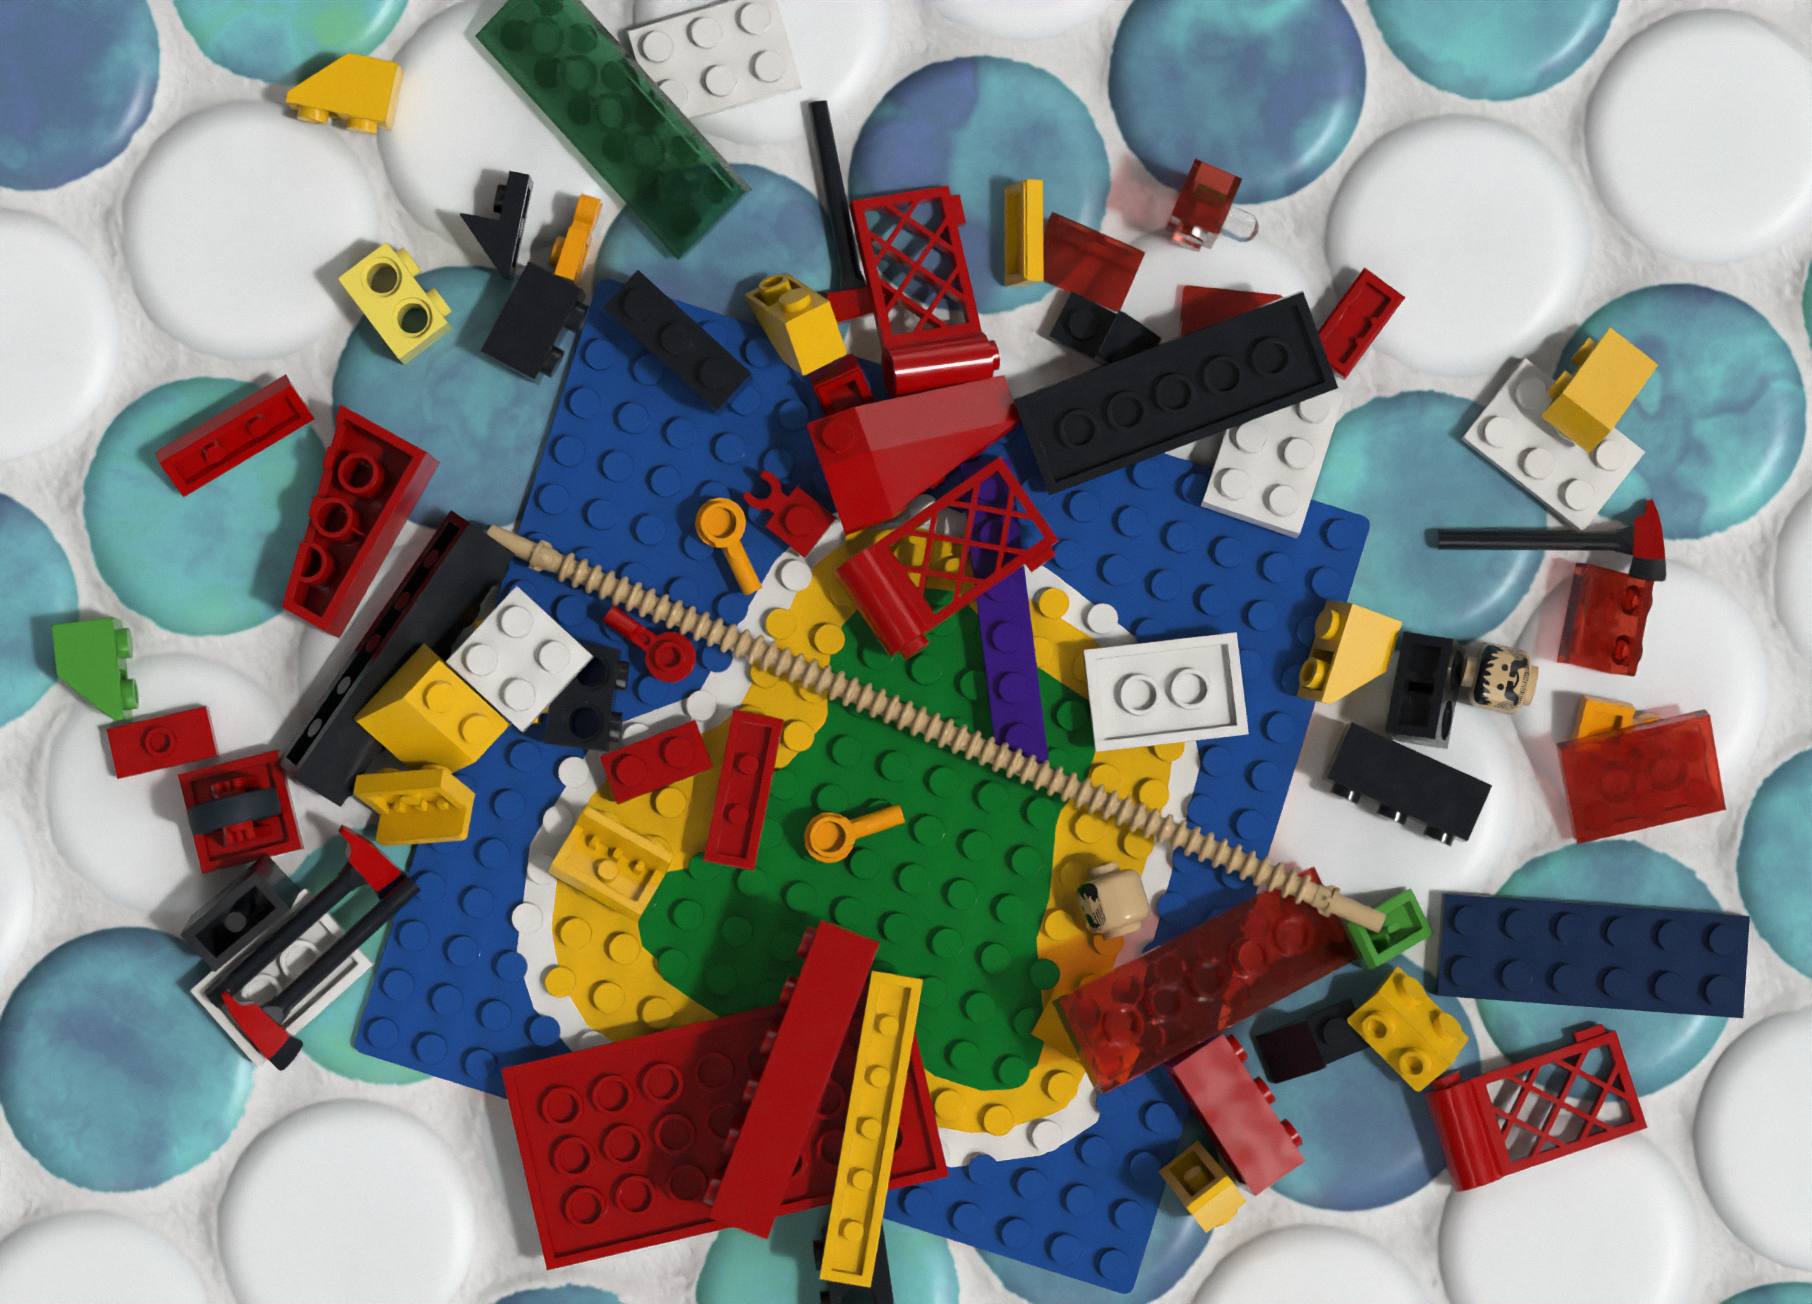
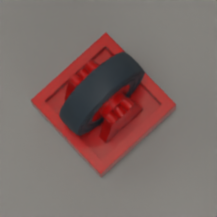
[178,750,304,874]

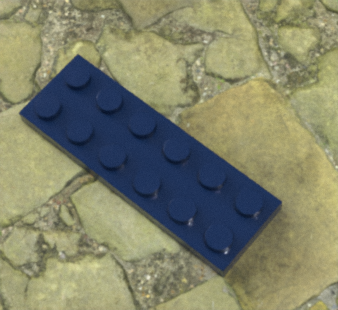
[1435,894,1750,1018]

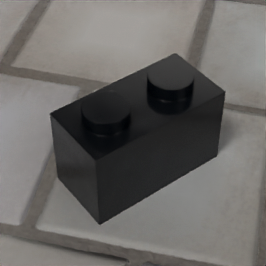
[481,261,589,385]
[180,853,300,972]

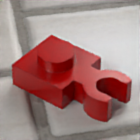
[743,470,837,559]

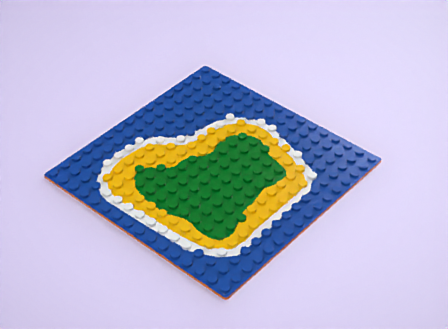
[355,279,1370,1294]

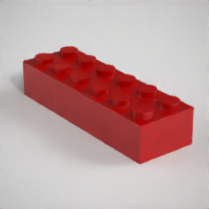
[703,919,880,1240]

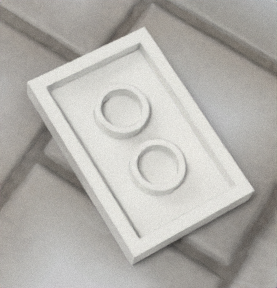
[628,0,802,131]
[1461,358,1645,530]
[1201,390,1345,539]
[1083,632,1249,752]
[190,888,375,1067]

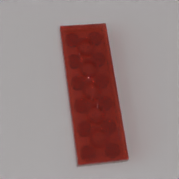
[1052,866,1358,1095]

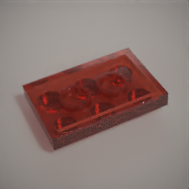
[1556,709,1726,844]

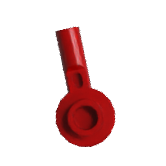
[602,605,696,683]

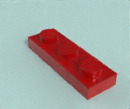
[154,374,314,497]
[703,710,784,871]

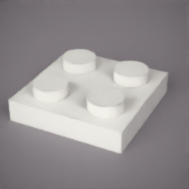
[446,586,594,733]

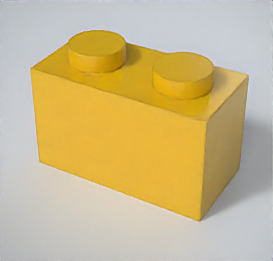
[1541,327,1658,454]

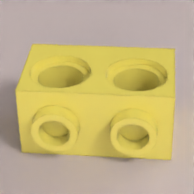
[337,242,453,365]

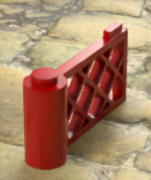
[849,186,1000,398]
[833,456,1059,660]
[1424,1024,1648,1192]

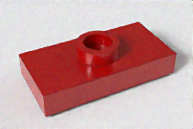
[1318,267,1405,380]
[106,706,220,779]

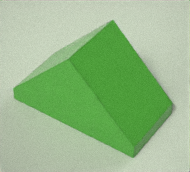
[1339,888,1433,970]

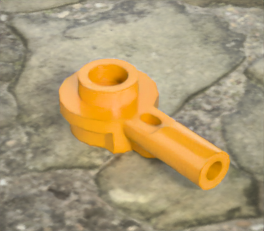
[695,497,763,596]
[803,804,905,864]

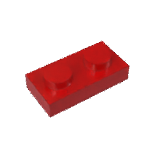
[600,720,714,805]

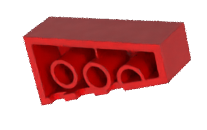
[282,404,440,639]

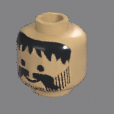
[1460,643,1538,715]
[1076,861,1150,940]

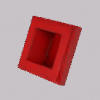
[807,353,875,417]

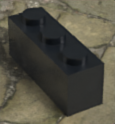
[603,270,754,417]
[1322,722,1493,847]

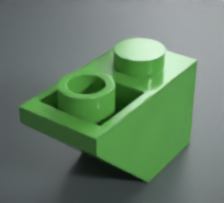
[51,617,139,722]

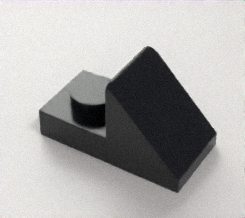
[460,171,534,281]
[1048,291,1162,365]
[1255,998,1371,1084]

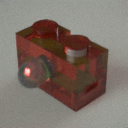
[1165,159,1259,252]

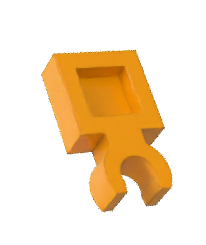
[549,193,603,286]
[1570,694,1668,757]

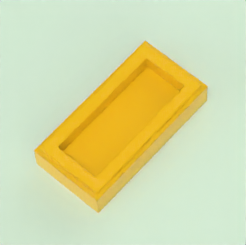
[1004,179,1044,288]

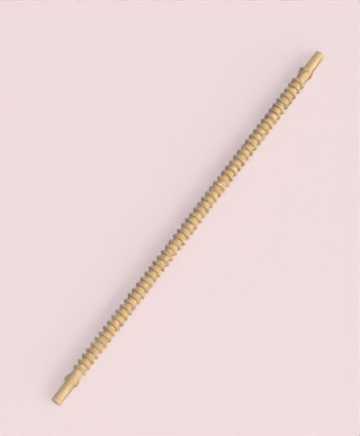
[487,524,1386,933]

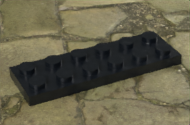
[1013,291,1338,496]

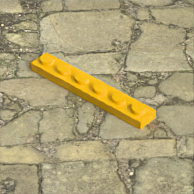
[819,970,923,1288]

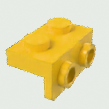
[353,765,475,846]
[548,806,674,923]
[1347,965,1469,1092]

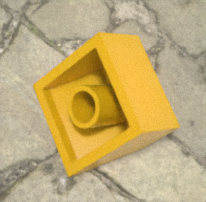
[354,643,511,773]

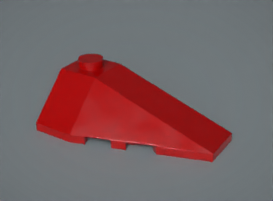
[806,375,1022,535]

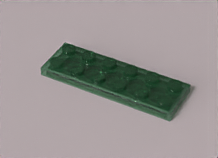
[475,0,752,260]

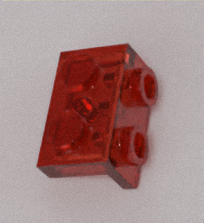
[1557,563,1654,677]

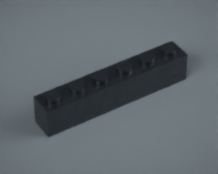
[277,510,515,807]

